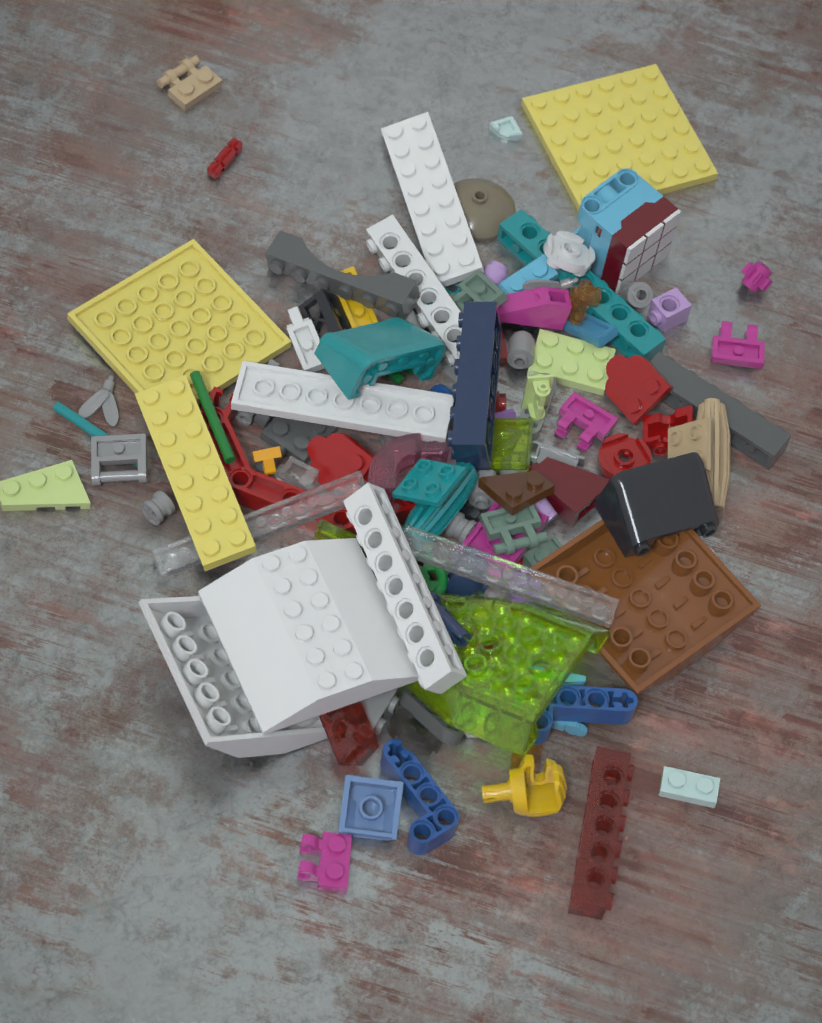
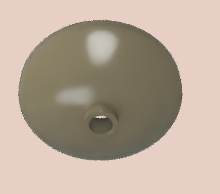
[454,178,516,242]

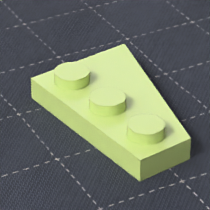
[0,460,91,511]

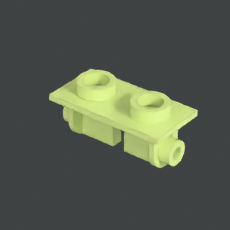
[521,374,554,421]

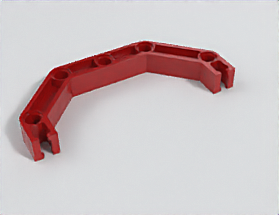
[201,386,416,539]

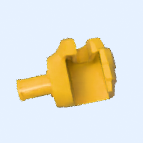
[482,754,567,817]

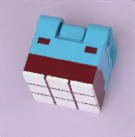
[573,168,681,295]

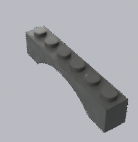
[265,230,420,320]

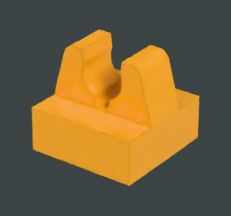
[251,446,282,475]

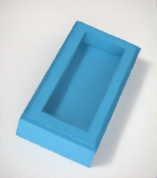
[563,311,618,348]

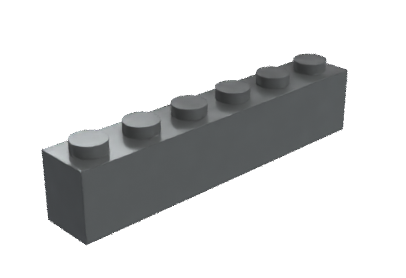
[650,352,791,470]

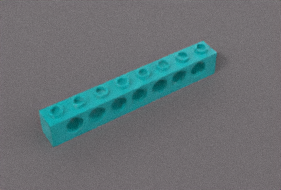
[497,209,666,361]

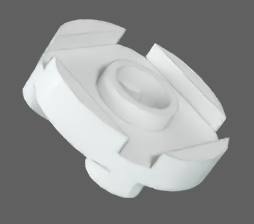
[543,231,595,277]

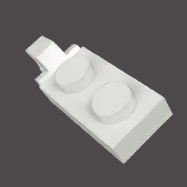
[286,306,325,372]

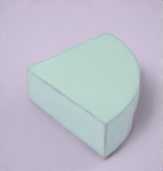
[489,116,523,141]

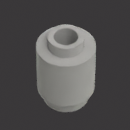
[621,281,653,308]
[507,331,535,369]
[468,469,496,510]

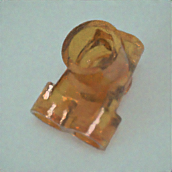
[569,279,601,325]

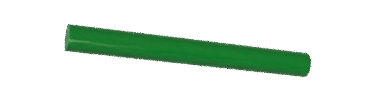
[190,371,235,464]

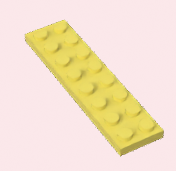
[135,375,257,571]

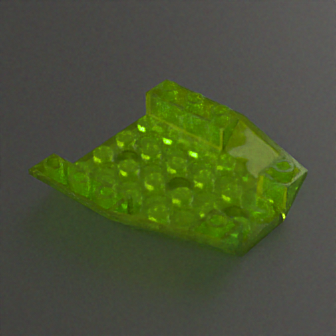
[405,593,610,757]

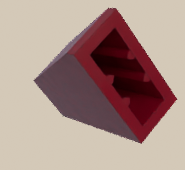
[527,457,610,528]

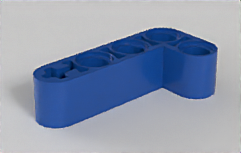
[523,683,638,745]
[380,739,459,855]

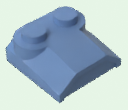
[338,775,404,841]

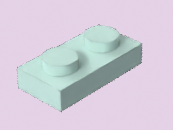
[658,766,720,808]

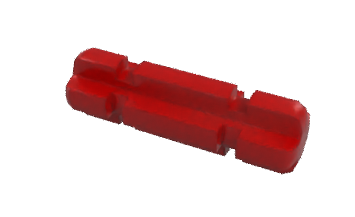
[207,138,243,179]

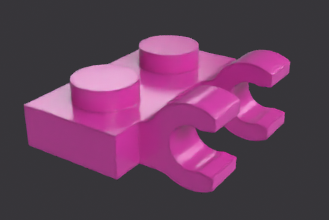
[710,321,765,369]
[554,392,619,452]
[297,832,352,893]

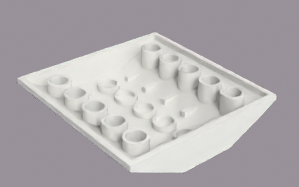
[198,538,419,735]
[138,596,346,758]

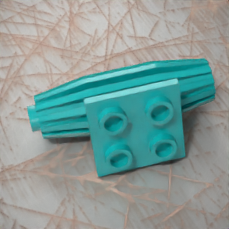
[392,458,478,551]

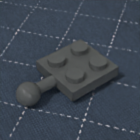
[255,417,336,476]

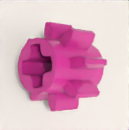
[741,260,773,292]

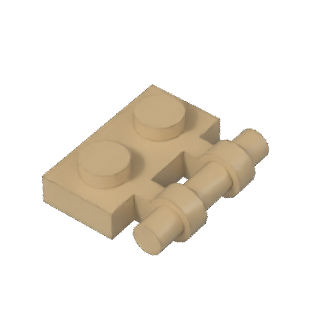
[157,55,222,111]

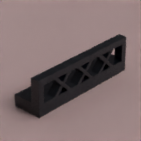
[298,289,351,374]

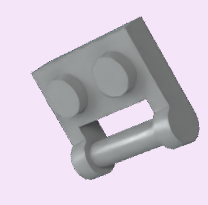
[91,433,148,486]

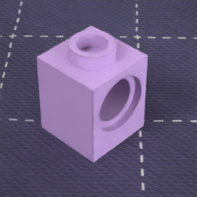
[648,287,692,333]

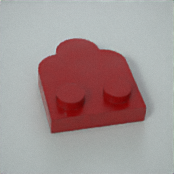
[605,355,673,425]
[307,433,379,502]

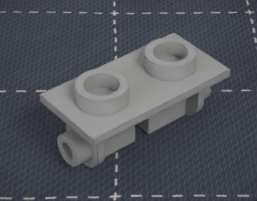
[528,439,585,469]

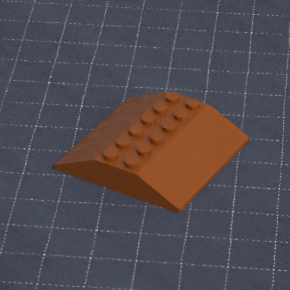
[527,519,761,696]

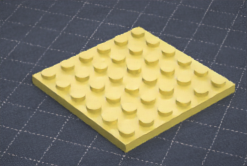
[521,64,718,212]
[67,239,292,405]

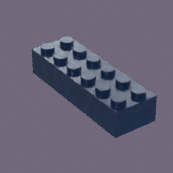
[448,302,502,470]

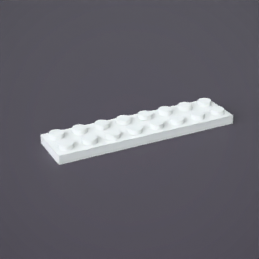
[381,112,485,287]
[231,361,455,445]

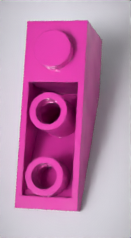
[498,286,572,330]

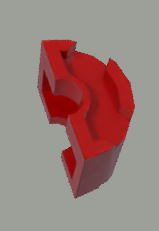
[643,405,694,456]

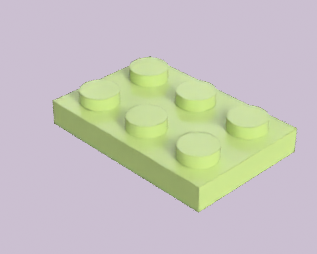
[527,329,616,396]

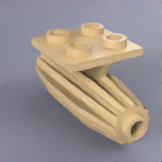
[668,398,731,511]

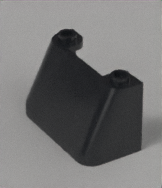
[594,452,720,558]

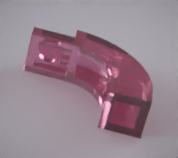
[367,433,449,503]

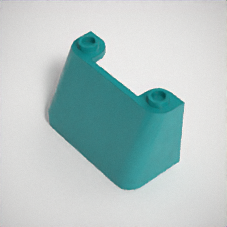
[314,318,447,400]

